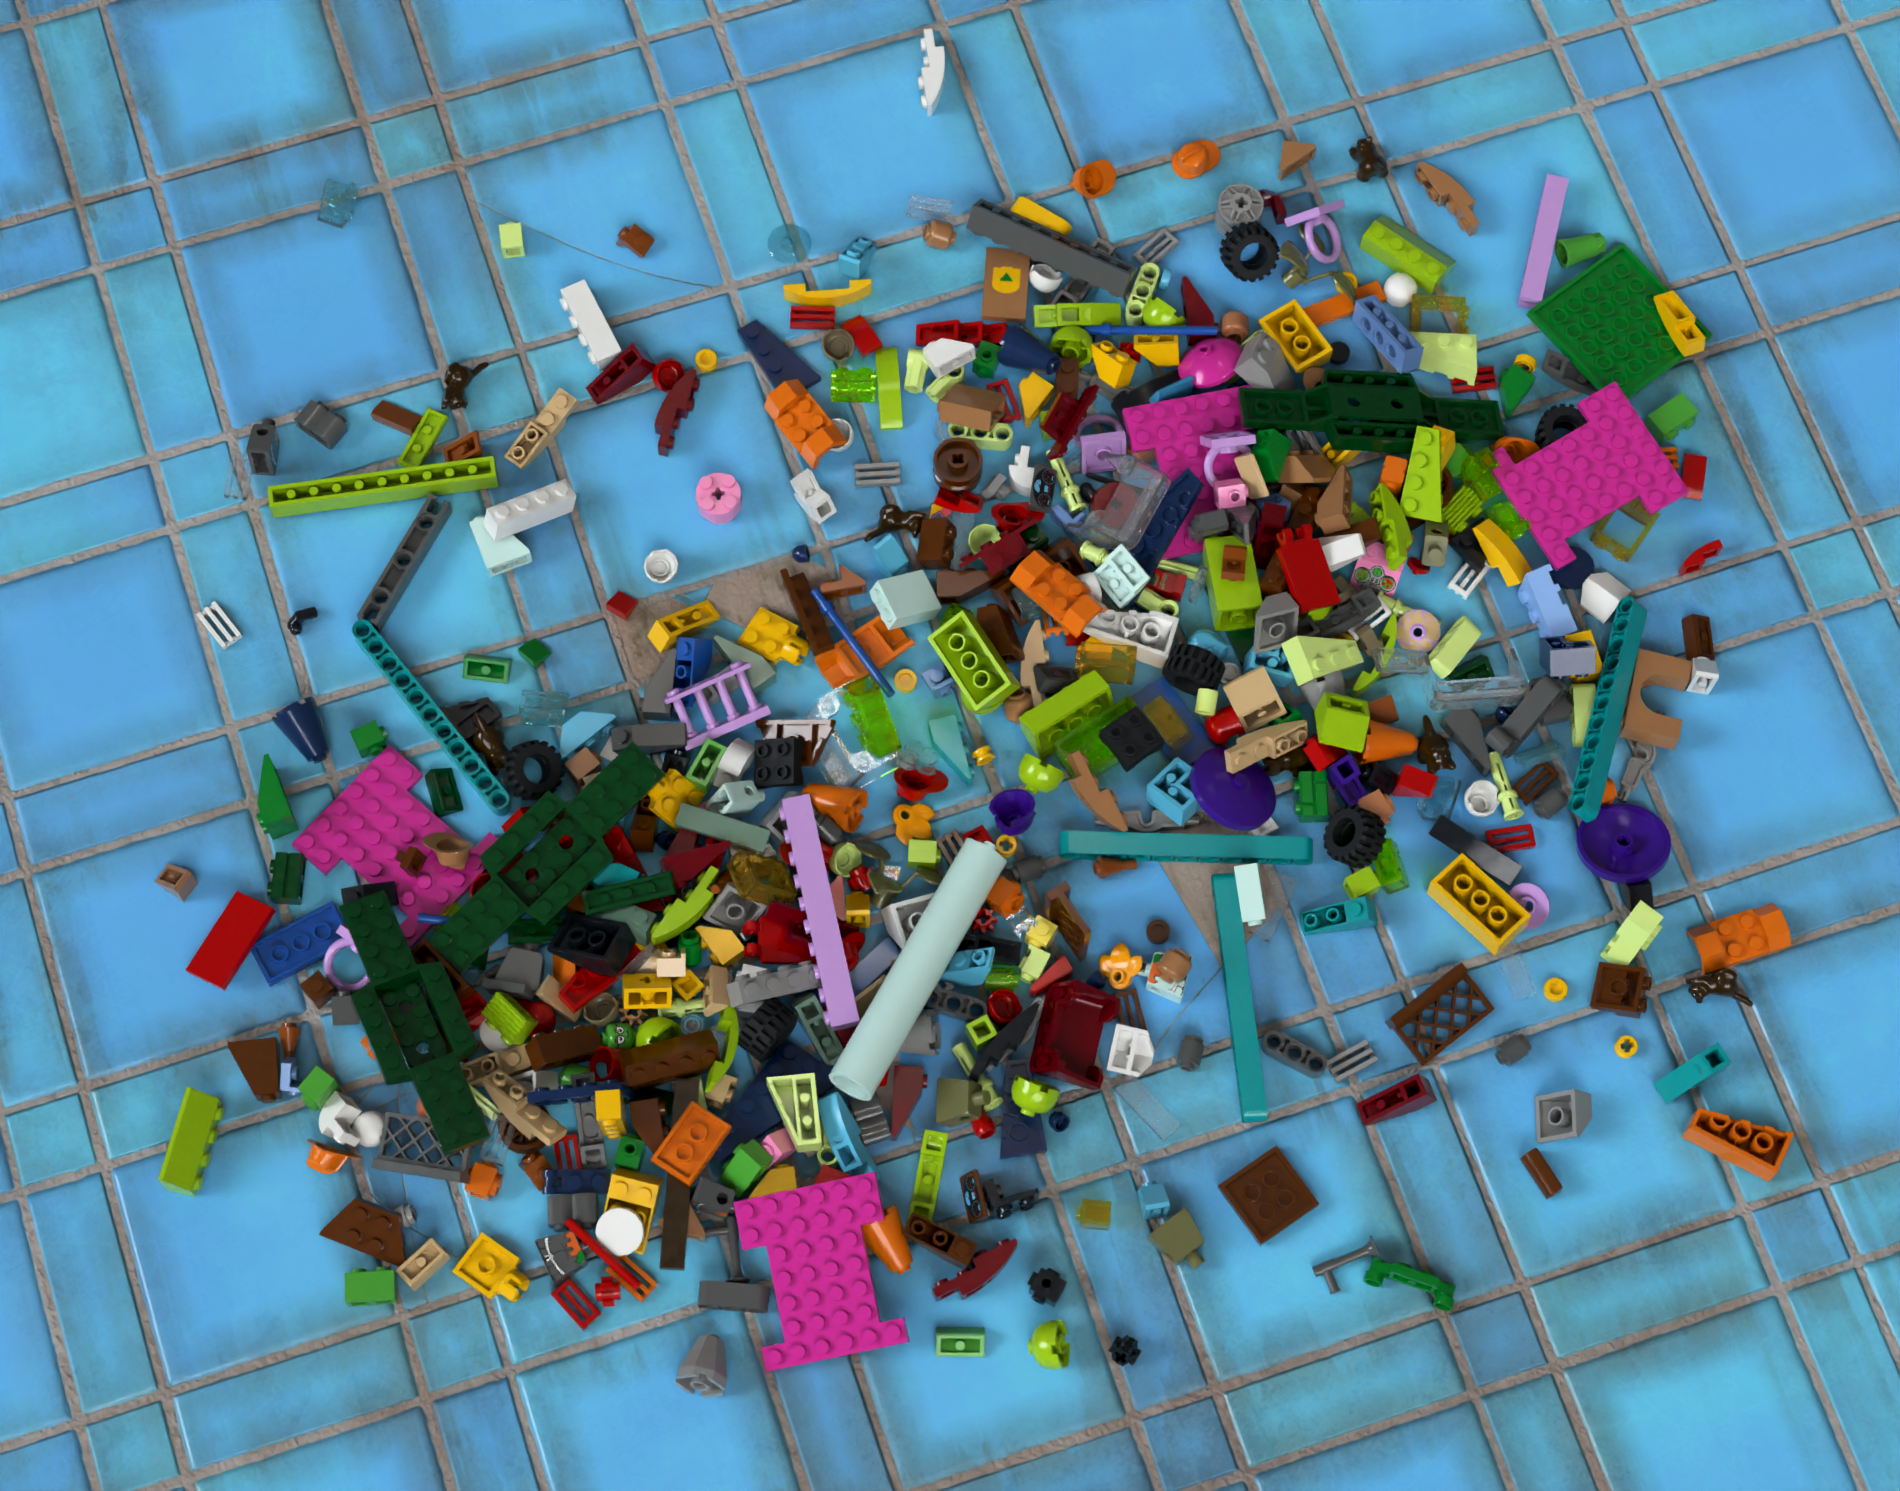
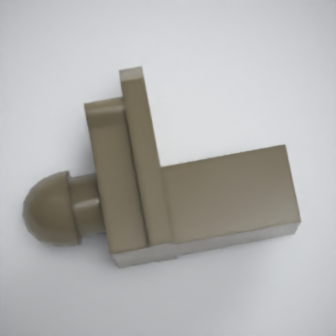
[1332,575,1358,610]
[1355,624,1384,660]

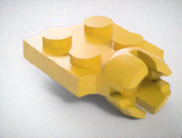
[736,607,809,666]
[647,768,705,833]
[452,1232,530,1302]

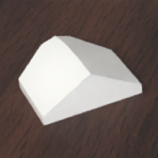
[1579,572,1631,624]
[1106,1024,1154,1078]

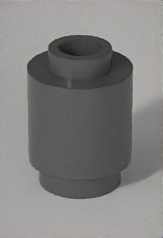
[1533,786,1569,820]
[814,812,842,846]
[1010,855,1047,884]
[1495,1034,1532,1067]
[1176,1035,1204,1072]

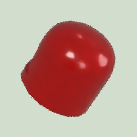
[1205,705,1247,744]
[589,1046,624,1083]

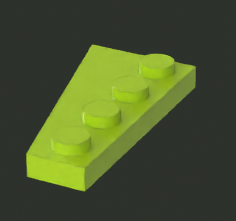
[1400,426,1443,524]

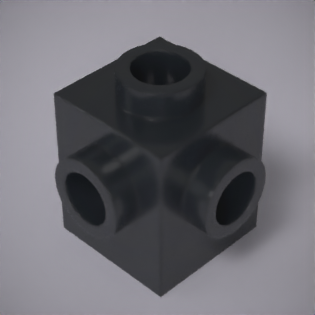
[1027,1268,1067,1307]

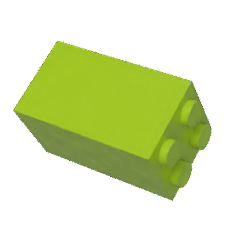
[1201,535,1263,632]

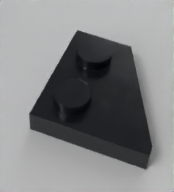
[1449,517,1487,574]
[439,697,502,742]

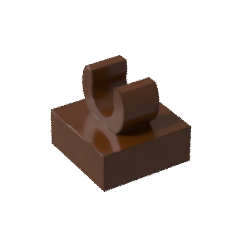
[395,846,427,878]

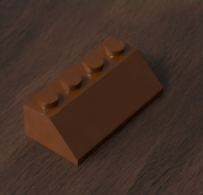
[989,537,1090,627]
[618,1029,720,1092]

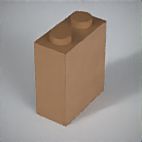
[937,383,1006,432]

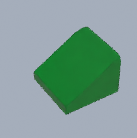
[518,638,551,669]

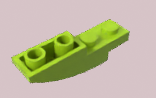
[1033,303,1121,328]
[1369,483,1413,571]
[650,866,719,946]

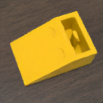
[597,1167,664,1255]

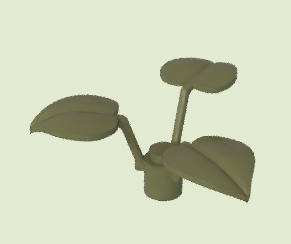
[1279,223,1357,306]
[853,840,944,909]

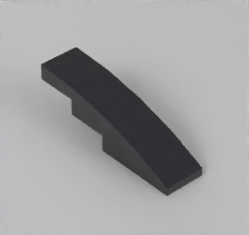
[1111,369,1181,423]
[1428,814,1523,886]
[956,934,1022,966]
[969,1002,1040,1083]

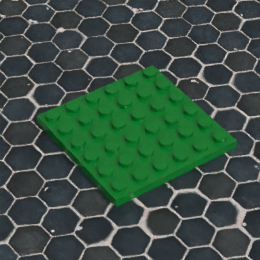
[1526,243,1713,400]

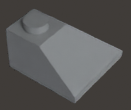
[1253,592,1299,654]
[702,880,768,936]
[1535,1089,1592,1144]

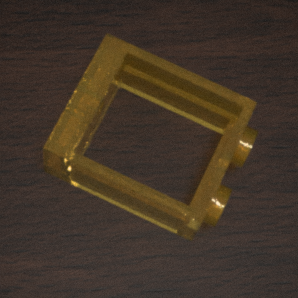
[1409,294,1469,334]
[1590,499,1660,563]
[1074,642,1137,685]
[1142,695,1195,751]
[726,849,797,906]

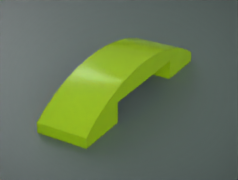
[875,347,903,430]
[1350,614,1397,698]
[705,1000,739,1093]
[907,1129,949,1222]

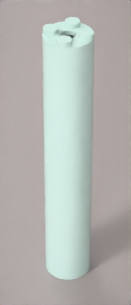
[829,838,1007,1101]

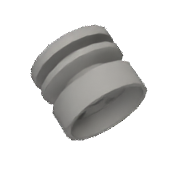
[1215,184,1264,239]

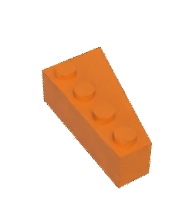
[1682,1108,1795,1182]

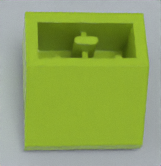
[1314,691,1370,753]

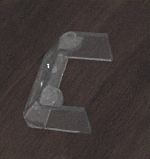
[1066,454,1171,550]
[1422,648,1527,712]
[799,680,899,788]

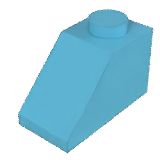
[873,533,909,578]
[1137,1181,1170,1220]

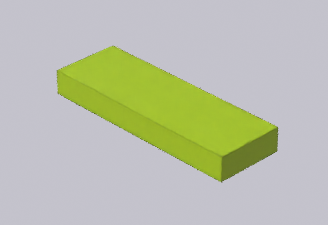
[397,407,449,468]

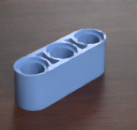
[849,937,901,998]

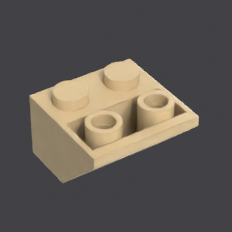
[1222,665,1287,733]

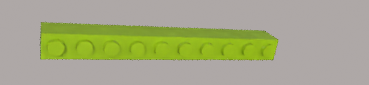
[267,456,499,518]

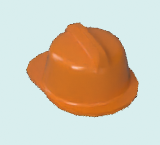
[1172,140,1220,179]
[1069,160,1116,199]
[1490,436,1540,464]
[307,1139,362,1174]

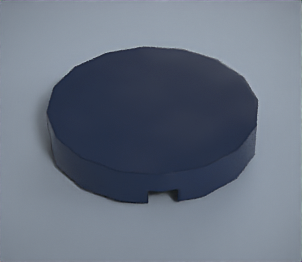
[1549,546,1595,590]

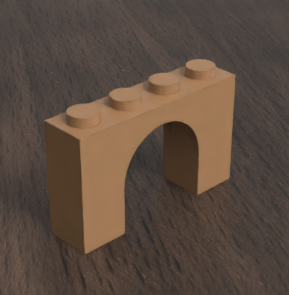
[1619,648,1693,750]

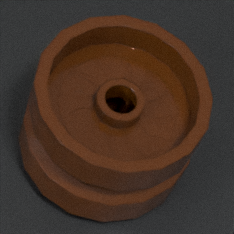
[933,437,983,495]

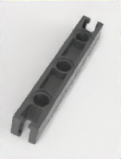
[357,494,453,633]

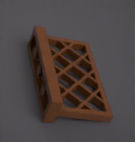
[1042,881,1091,962]
[1385,963,1495,1066]

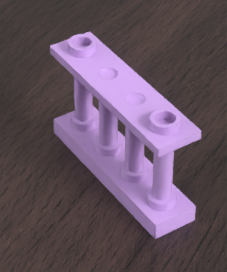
[662,660,771,751]

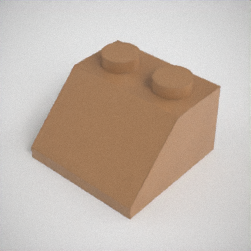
[1278,450,1337,483]

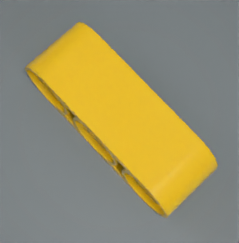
[1009,196,1072,236]

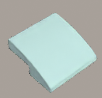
[1093,543,1151,609]

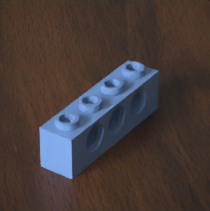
[1352,295,1424,374]

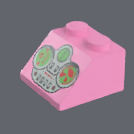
[1349,542,1408,598]

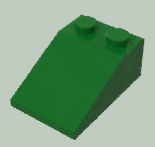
[256,754,299,840]

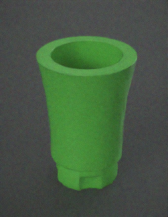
[1555,232,1606,269]

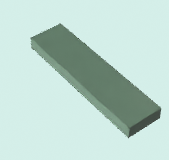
[674,803,771,854]

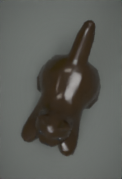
[1349,136,1389,183]
[441,362,489,410]
[864,504,926,542]
[471,712,509,776]
[1417,715,1456,774]
[1262,733,1318,778]
[1685,968,1753,1007]

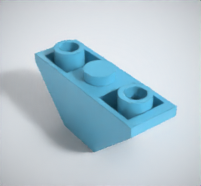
[838,236,877,280]
[559,711,618,763]
[940,947,995,987]

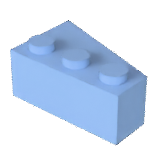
[1518,563,1578,638]

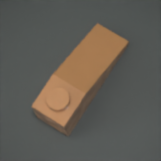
[1314,464,1353,534]

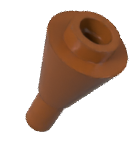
[1093,856,1137,879]
[711,871,740,894]
[277,1023,301,1059]

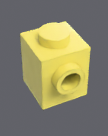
[1025,915,1058,952]

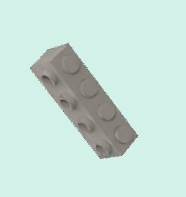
[726,960,822,1008]

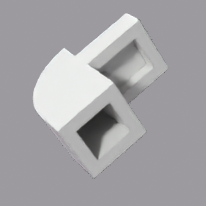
[1008,445,1034,497]
[790,468,837,524]
[713,738,755,788]
[319,1090,362,1147]

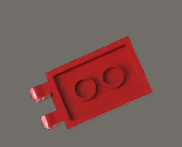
[1276,523,1341,614]
[743,916,816,965]

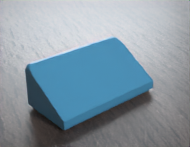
[1149,376,1193,403]

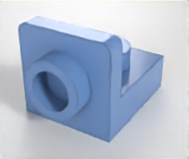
[1255,493,1291,522]
[1050,503,1086,536]
[921,663,955,699]
[280,1057,303,1095]

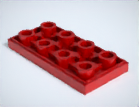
[186,891,276,991]

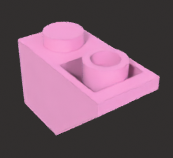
[760,1128,796,1179]

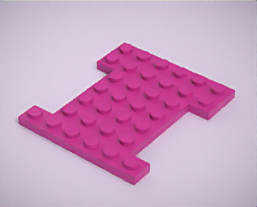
[1483,381,1690,571]
[1122,385,1287,561]
[291,745,498,950]
[733,1172,910,1372]

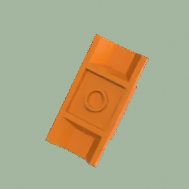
[764,379,848,470]
[1009,550,1108,638]
[814,615,915,694]
[1686,903,1791,975]

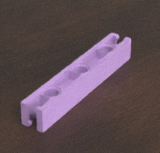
[1517,174,1569,310]

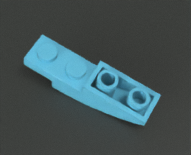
[818,1091,882,1181]

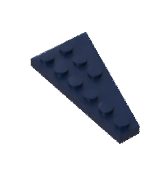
[1089,468,1205,609]
[712,1039,835,1163]

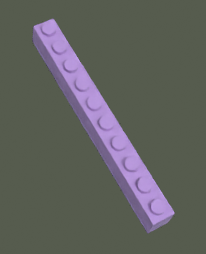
[778,794,860,1031]

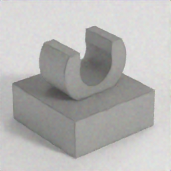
[980,472,1010,501]

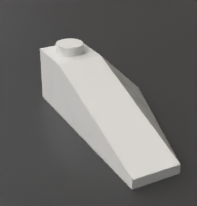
[1313,533,1367,572]
[1082,609,1179,669]
[881,893,934,949]

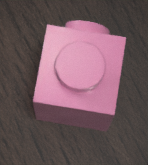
[1213,478,1249,509]

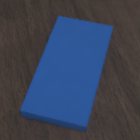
[1125,676,1217,765]
[251,901,347,987]

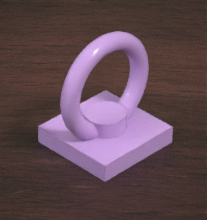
[1284,199,1345,264]
[1073,414,1126,475]
[1200,430,1256,487]
[323,924,370,993]

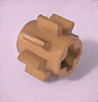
[619,1008,649,1028]

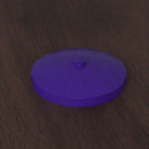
[1190,747,1276,831]
[1576,803,1671,884]

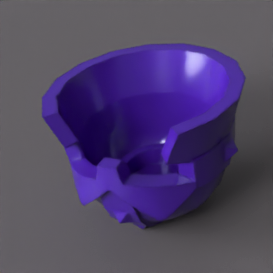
[989,789,1036,836]

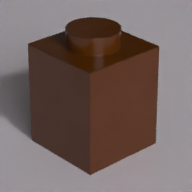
[300,970,337,1010]

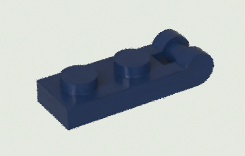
[542,1169,610,1194]

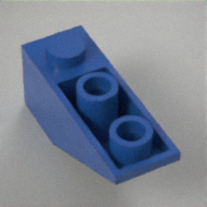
[673,637,713,707]

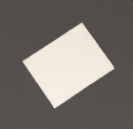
[599,736,618,761]

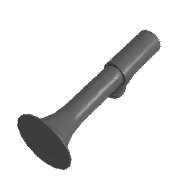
[705,1216,750,1284]
[1312,1235,1381,1294]

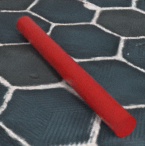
[564,1217,642,1290]

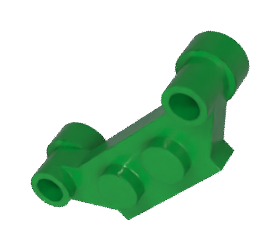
[1363,1258,1456,1311]

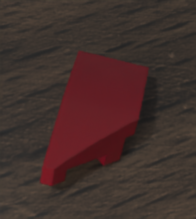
[1258,189,1287,225]

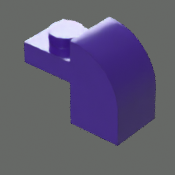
[1325,754,1368,806]

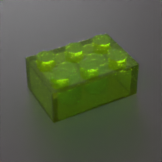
[842,676,902,759]

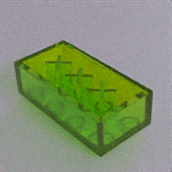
[1052,695,1140,778]

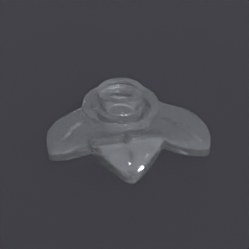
[899,740,941,775]

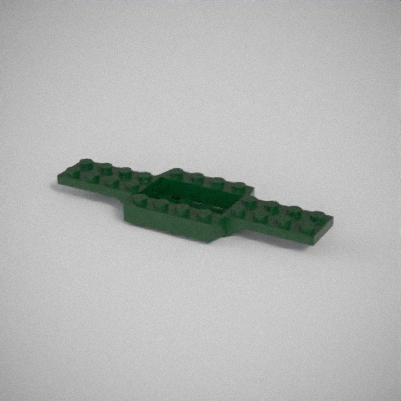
[1237,369,1505,453]
[427,741,666,975]
[339,890,491,1157]

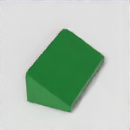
[462,653,512,684]

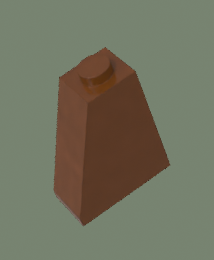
[976,603,1025,663]
[228,1037,282,1104]

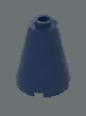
[997,324,1061,375]
[272,697,329,764]

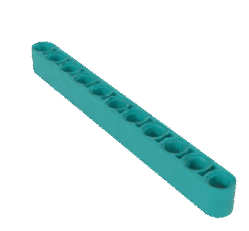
[1568,596,1647,822]
[352,620,512,816]
[1059,831,1313,865]
[1211,873,1267,1123]

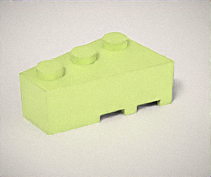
[1410,332,1477,386]
[1281,636,1364,686]
[1600,900,1664,966]
[766,1073,822,1153]

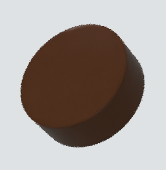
[1146,920,1170,945]

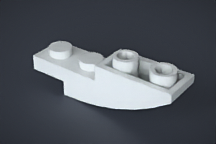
[918,28,945,116]

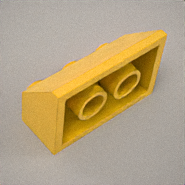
[1258,299,1333,373]

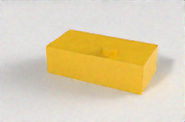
[1427,853,1531,956]

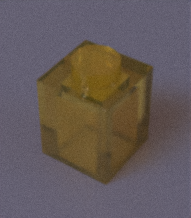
[1076,1199,1111,1230]

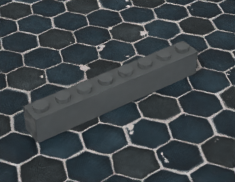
[966,198,1138,298]

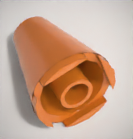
[1352,720,1418,764]
[801,783,868,833]
[862,1204,913,1275]

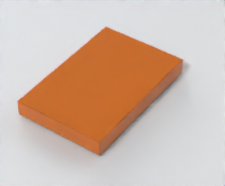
[650,1100,732,1187]

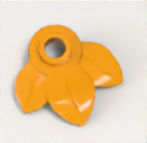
[892,804,935,846]
[1099,942,1143,990]

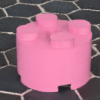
[696,473,742,524]

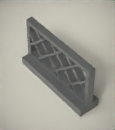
[371,1111,473,1184]

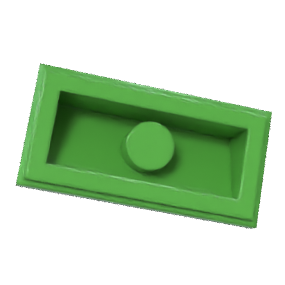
[936,1327,985,1357]

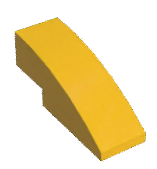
[1653,290,1706,357]
[1472,519,1532,587]

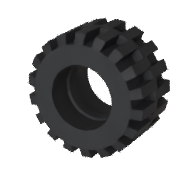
[1219,221,1280,282]
[1534,403,1588,450]
[1162,643,1226,696]
[501,740,565,801]
[1323,805,1386,868]
[738,998,798,1062]

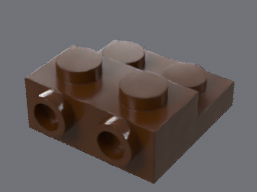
[1590,962,1652,1019]

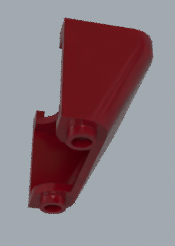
[1029,980,1121,1090]

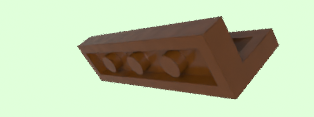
[780,568,835,656]

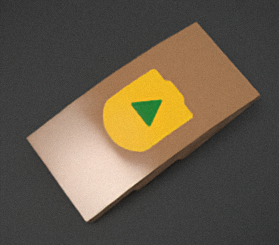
[981,247,1030,323]

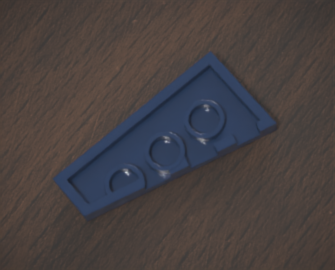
[737,320,821,389]
[1000,1058,1047,1160]
[527,1080,635,1106]

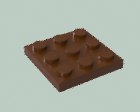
[1217,1145,1319,1246]

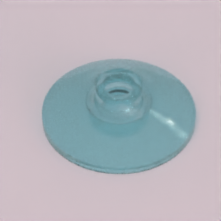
[768,224,811,264]

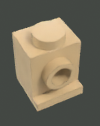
[652,948,686,977]
[705,1074,738,1111]

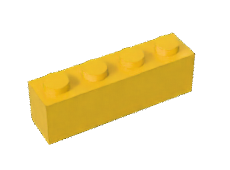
[595,1089,628,1140]

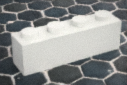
[559,279,622,371]
[483,479,577,541]

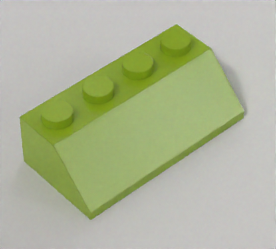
[1359,215,1456,295]
[927,610,1021,712]
[1019,670,1116,761]
[158,1087,225,1196]

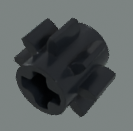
[1109,1335,1141,1367]

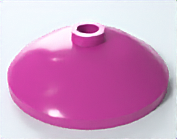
[1178,337,1242,389]

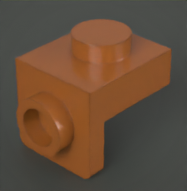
[616,224,655,258]
[1221,545,1247,581]
[519,1150,558,1192]

